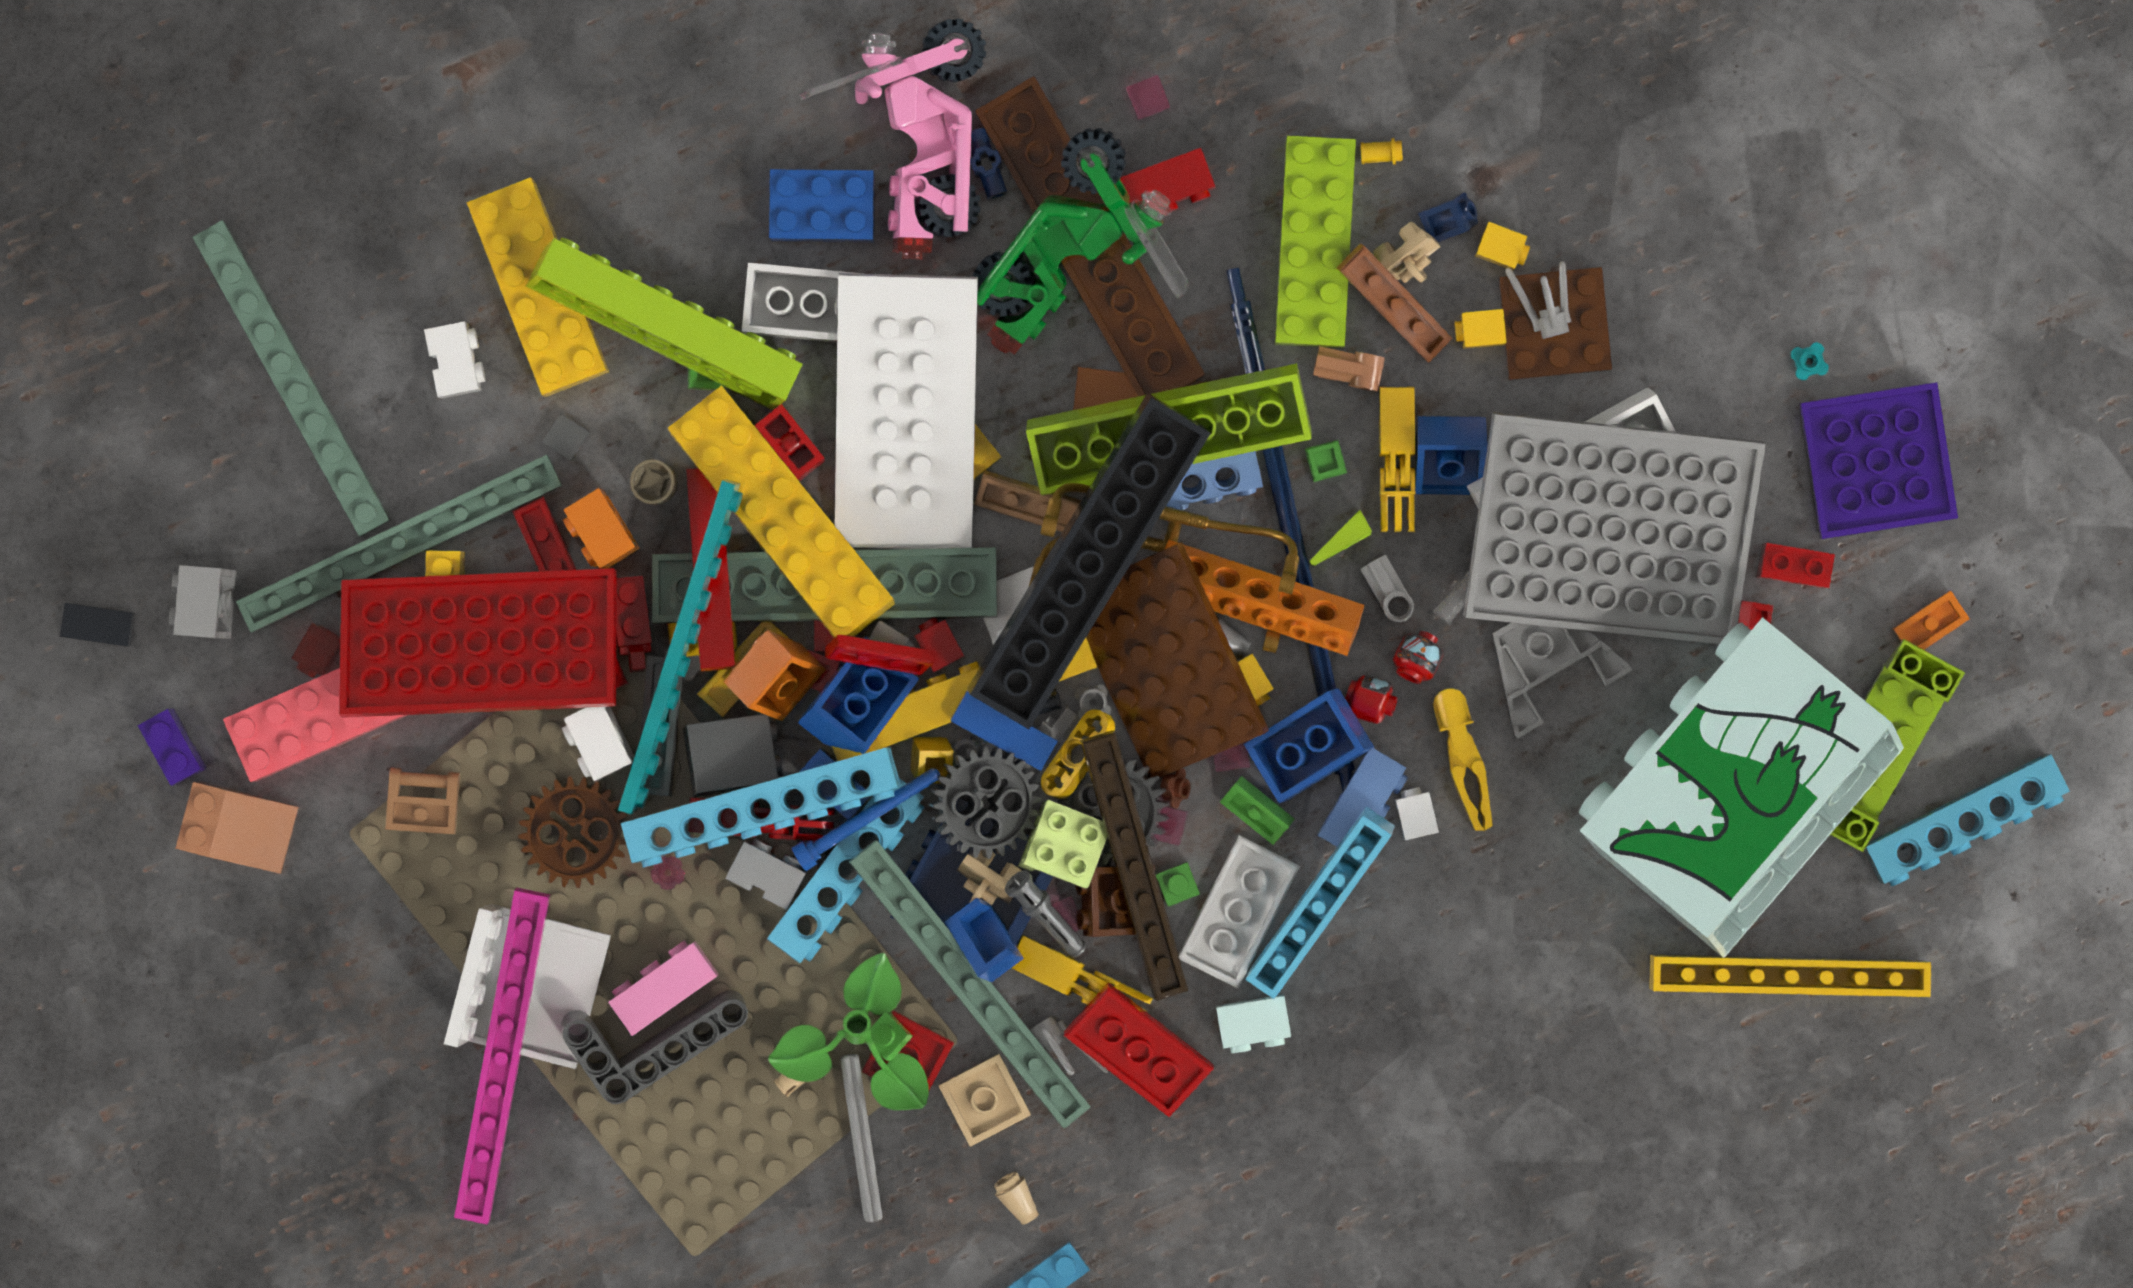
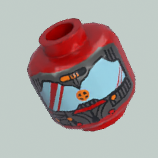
[1393,631,1443,684]
[1345,675,1398,724]

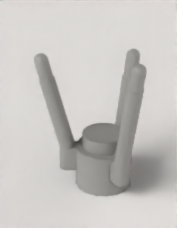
[1505,261,1571,339]
[1030,1015,1108,1075]

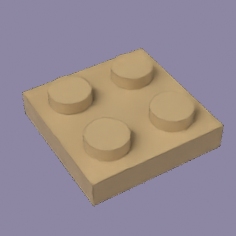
[938,1053,1031,1147]

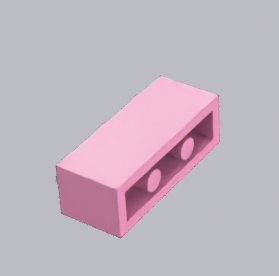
[608,940,719,1036]

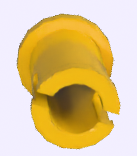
[1360,137,1403,165]

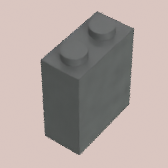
[683,714,783,797]

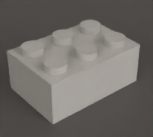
[169,565,237,639]

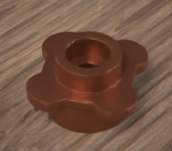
[1160,768,1191,809]

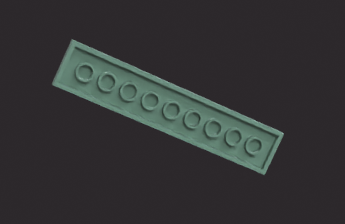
[652,547,997,624]

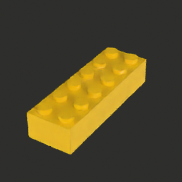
[466,177,609,397]

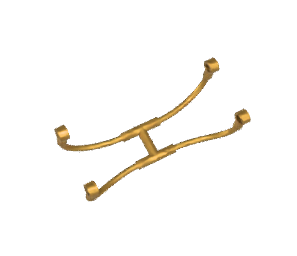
[1029,483,1299,653]

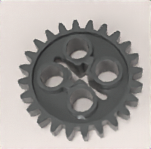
[929,746,1042,859]
[1058,755,1170,866]

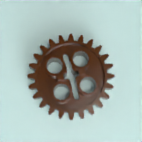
[518,776,627,888]

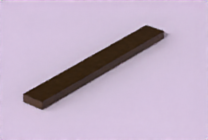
[1080,730,1188,1001]

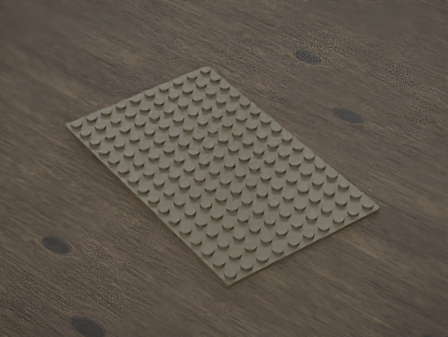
[350,649,958,1256]

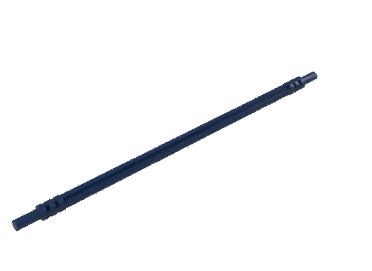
[1226,268,1355,793]

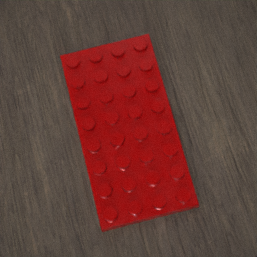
[339,568,617,718]

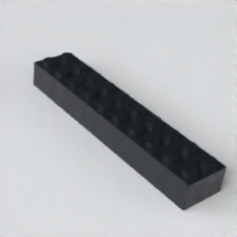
[967,393,1211,729]

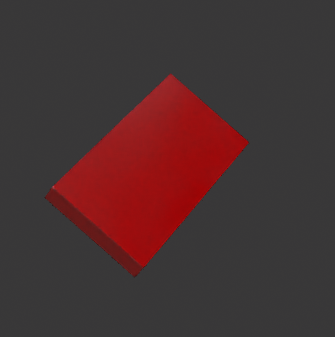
[1064,982,1214,1117]

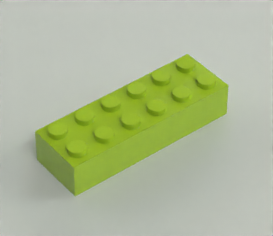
[1274,136,1356,349]

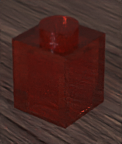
[291,623,340,678]

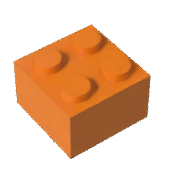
[563,488,641,569]
[724,630,826,721]

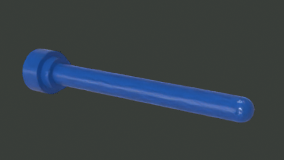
[791,768,940,871]

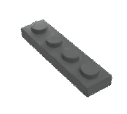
[640,656,682,796]

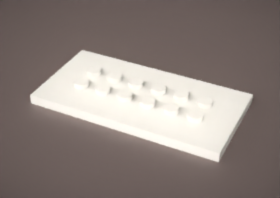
[835,273,978,549]

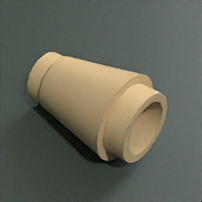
[994,1171,1039,1225]

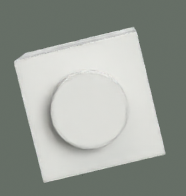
[1394,787,1439,840]

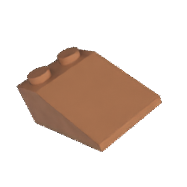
[175,781,299,874]

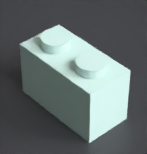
[1216,994,1291,1053]

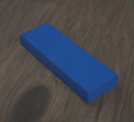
[950,690,1058,771]

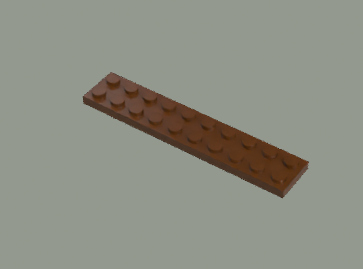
[975,76,1206,396]

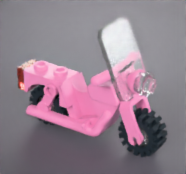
[799,18,987,260]

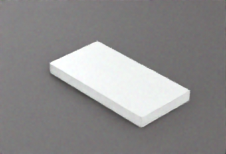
[1178,835,1300,988]

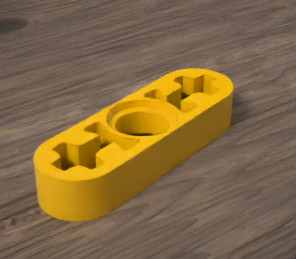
[1041,709,1115,799]

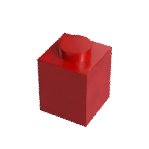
[914,618,965,672]

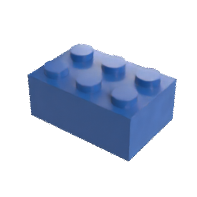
[769,169,875,243]
[1243,688,1374,803]

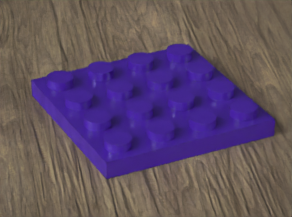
[1800,382,1958,539]

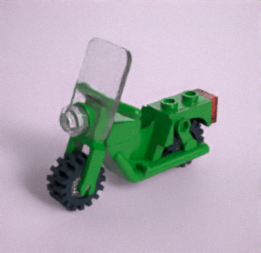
[972,128,1189,355]

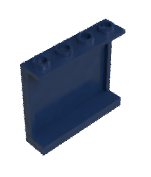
[890,797,1054,945]

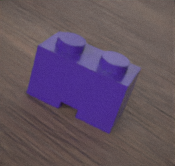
[137,708,207,786]

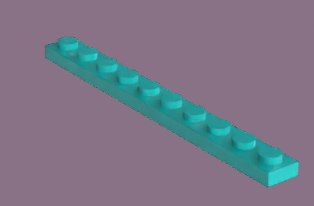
[618,479,743,814]

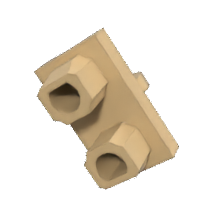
[1373,222,1441,283]
[957,850,1022,905]

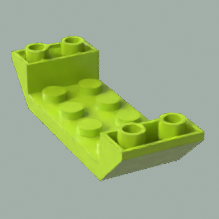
[1830,639,1965,852]

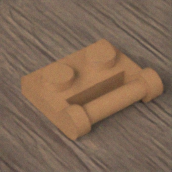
[385,767,460,834]

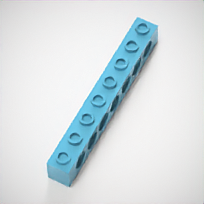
[621,747,901,868]

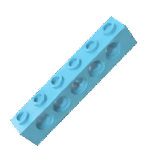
[1864,754,2070,886]
[767,778,925,964]
[1246,806,1395,999]

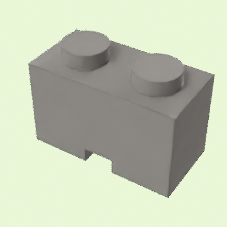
[725,838,807,910]

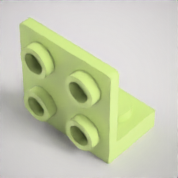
[1018,800,1107,888]

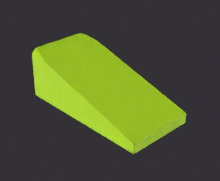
[1309,510,1372,567]

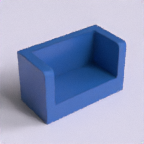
[945,898,1024,982]

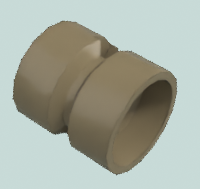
[630,459,678,506]

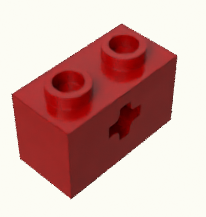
[754,404,825,482]
[1756,543,1835,589]

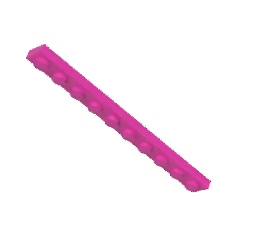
[454,887,550,1225]

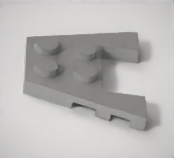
[1492,623,1633,739]

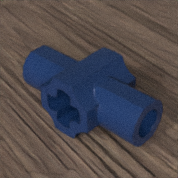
[970,128,1008,200]

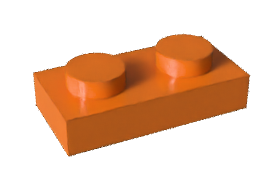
[1892,590,1970,650]

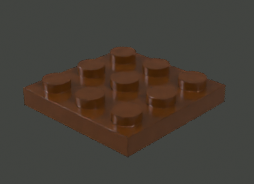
[1498,267,1612,380]

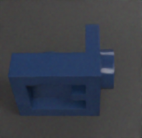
[1418,192,1478,242]

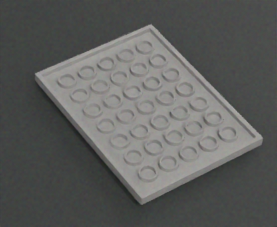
[1463,412,1766,644]

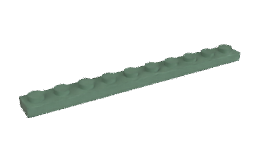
[192,220,391,537]
[236,455,563,633]
[849,840,1091,1129]

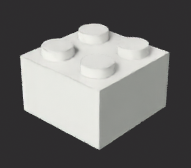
[562,707,635,781]

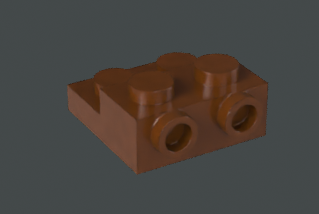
[1075,865,1155,937]

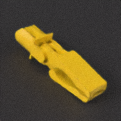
[1379,386,1416,532]
[1433,688,1493,831]
[1012,935,1153,1012]

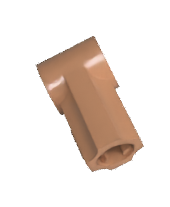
[1313,346,1385,392]

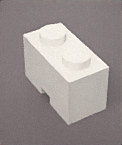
[424,321,486,399]

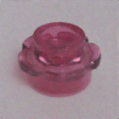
[651,856,685,890]

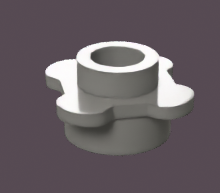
[1075,684,1111,719]

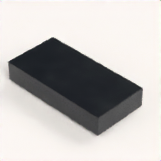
[60,603,135,647]

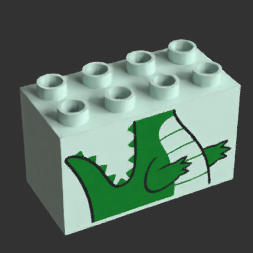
[1579,617,1904,958]

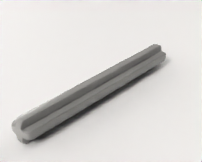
[840,1054,883,1222]

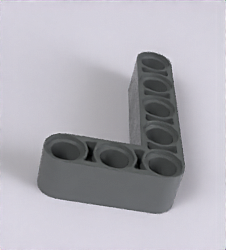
[561,990,748,1104]

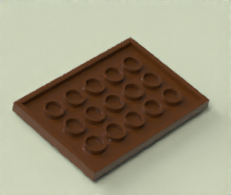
[1086,542,1269,778]

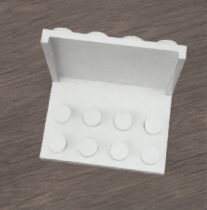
[444,904,611,1069]

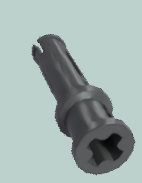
[1005,870,1087,958]

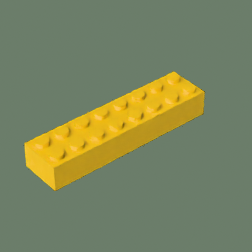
[667,385,895,638]

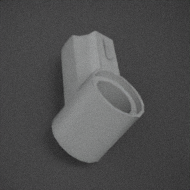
[1360,555,1414,623]

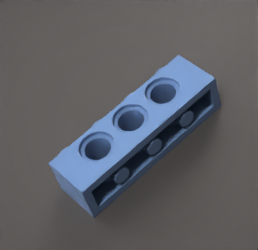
[1166,451,1263,510]

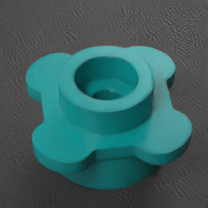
[1791,342,1829,380]

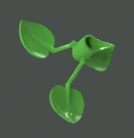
[768,953,929,1110]

